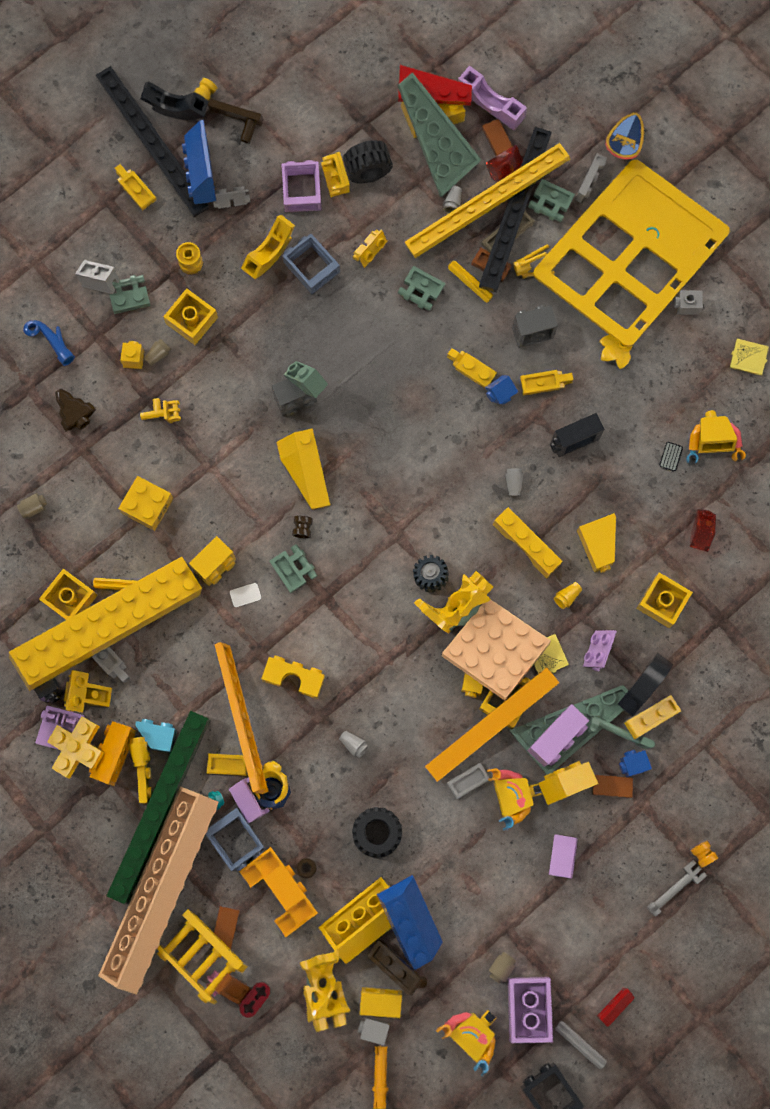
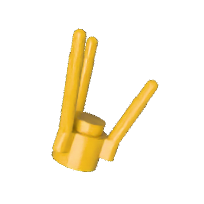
[513,244,555,279]

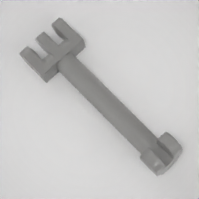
[647,860,707,916]

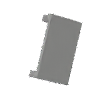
[75,260,119,294]

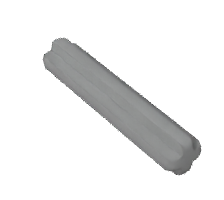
[555,1021,607,1069]

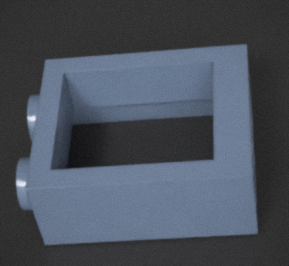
[283,234,340,294]
[206,808,265,872]

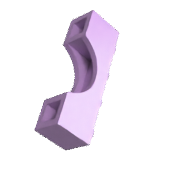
[458,66,527,131]

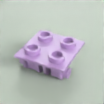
[583,630,617,672]
[35,706,85,750]

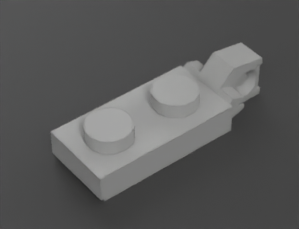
[575,153,607,203]
[92,647,130,683]

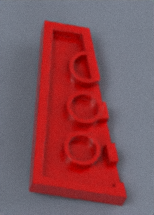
[398,65,472,106]

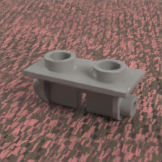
[213,186,250,209]

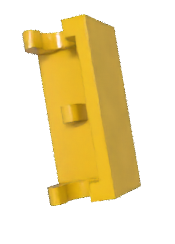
[321,152,350,197]
[360,987,402,1018]

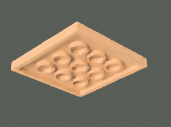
[442,600,551,700]

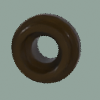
[297,858,317,878]

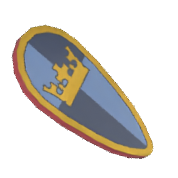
[605,113,644,159]

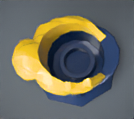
[253,761,291,811]

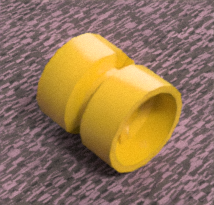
[176,242,203,275]

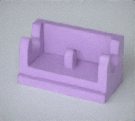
[229,777,269,824]
[549,835,578,879]

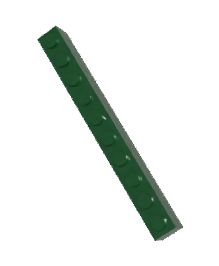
[106,711,210,904]

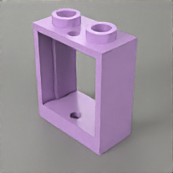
[282,160,321,212]

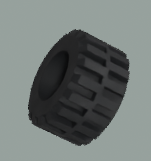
[343,140,393,184]
[352,807,402,858]

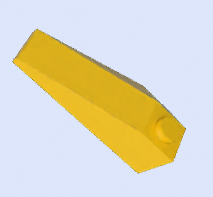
[277,428,330,510]

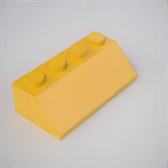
[318,877,392,964]

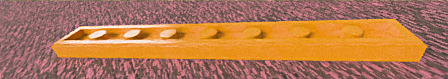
[214,642,268,794]
[425,667,560,782]

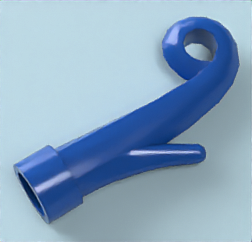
[23,320,75,366]

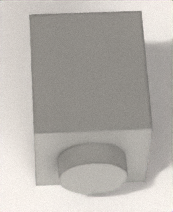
[358,1017,389,1045]

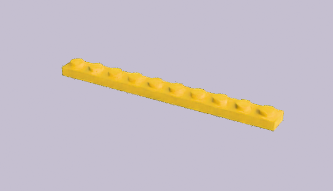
[405,143,570,258]

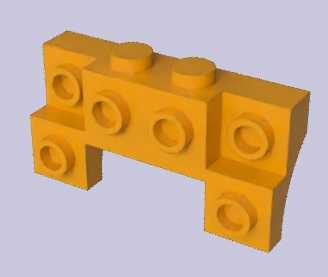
[239,847,318,937]

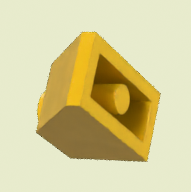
[64,682,112,707]

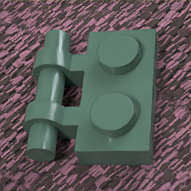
[528,179,575,223]
[398,266,446,311]
[110,275,151,314]
[269,544,318,594]

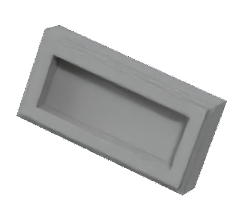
[447,762,490,800]

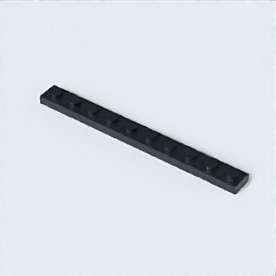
[96,66,209,218]
[479,127,552,293]

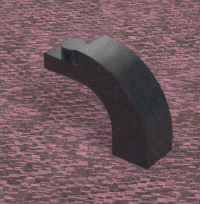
[140,81,209,120]
[617,653,673,717]

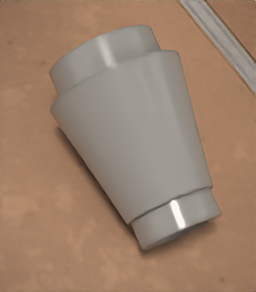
[443,186,462,214]
[505,468,524,496]
[339,731,369,758]

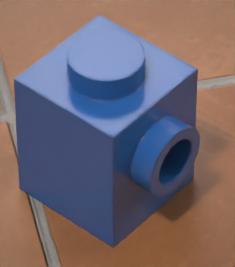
[485,375,518,405]
[619,750,652,777]

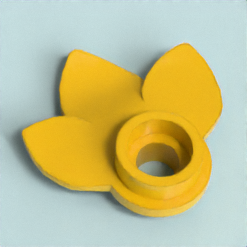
[599,335,632,369]

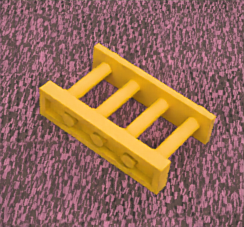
[157,909,248,1004]

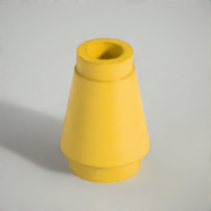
[554,582,582,609]
[128,737,147,767]

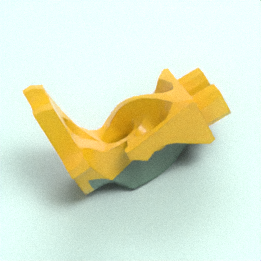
[414,571,494,634]
[300,951,350,1032]

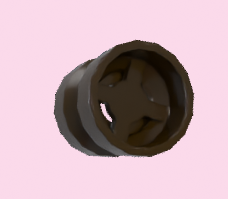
[292,516,313,539]

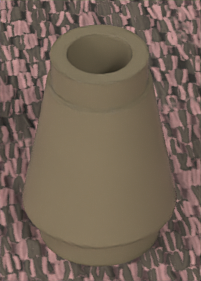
[144,339,171,366]

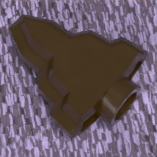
[55,388,96,432]

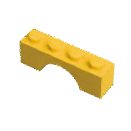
[493,507,563,579]

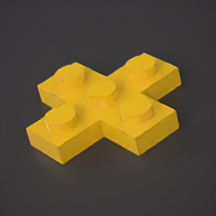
[47,716,105,779]

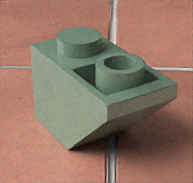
[283,361,328,398]

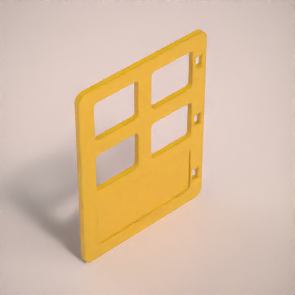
[533,160,730,347]

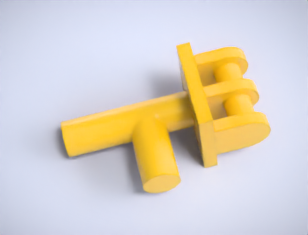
[140,398,181,424]

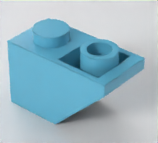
[135,719,177,753]

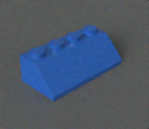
[182,120,216,204]
[377,875,443,970]

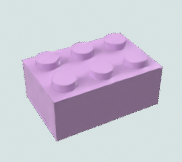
[527,704,589,767]
[507,977,553,1043]

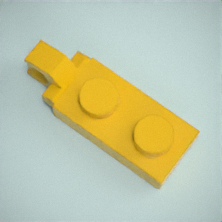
[114,164,157,211]
[447,348,497,389]
[520,370,573,396]

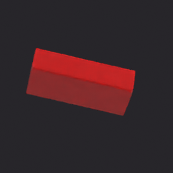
[597,987,634,1027]

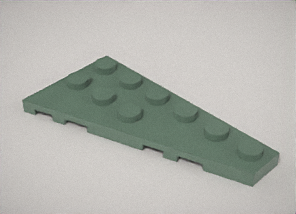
[397,73,481,197]
[509,685,628,775]

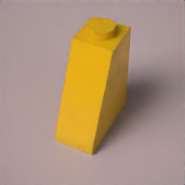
[577,513,616,573]

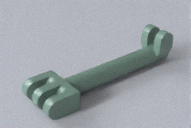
[587,716,655,749]

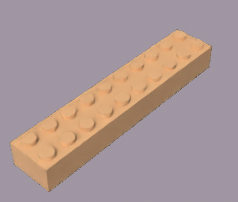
[98,786,218,994]

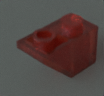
[485,145,523,182]
[690,509,716,552]

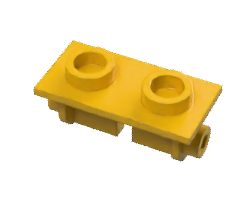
[352,230,388,268]
[64,670,89,713]

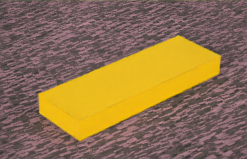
[624,695,681,740]

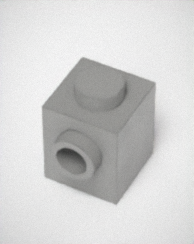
[674,290,703,315]

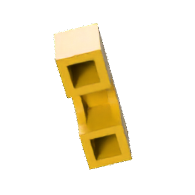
[261,655,325,699]

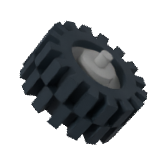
[413,555,449,592]

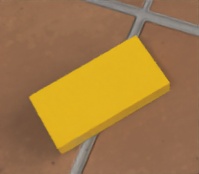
[207,753,247,776]

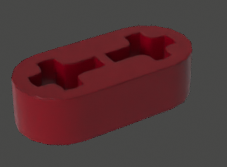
[239,982,271,1018]

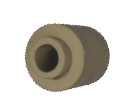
[17,493,47,518]
[488,951,516,983]

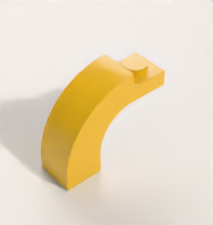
[241,215,295,279]

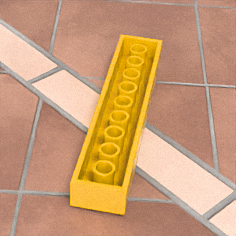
[9,557,202,691]

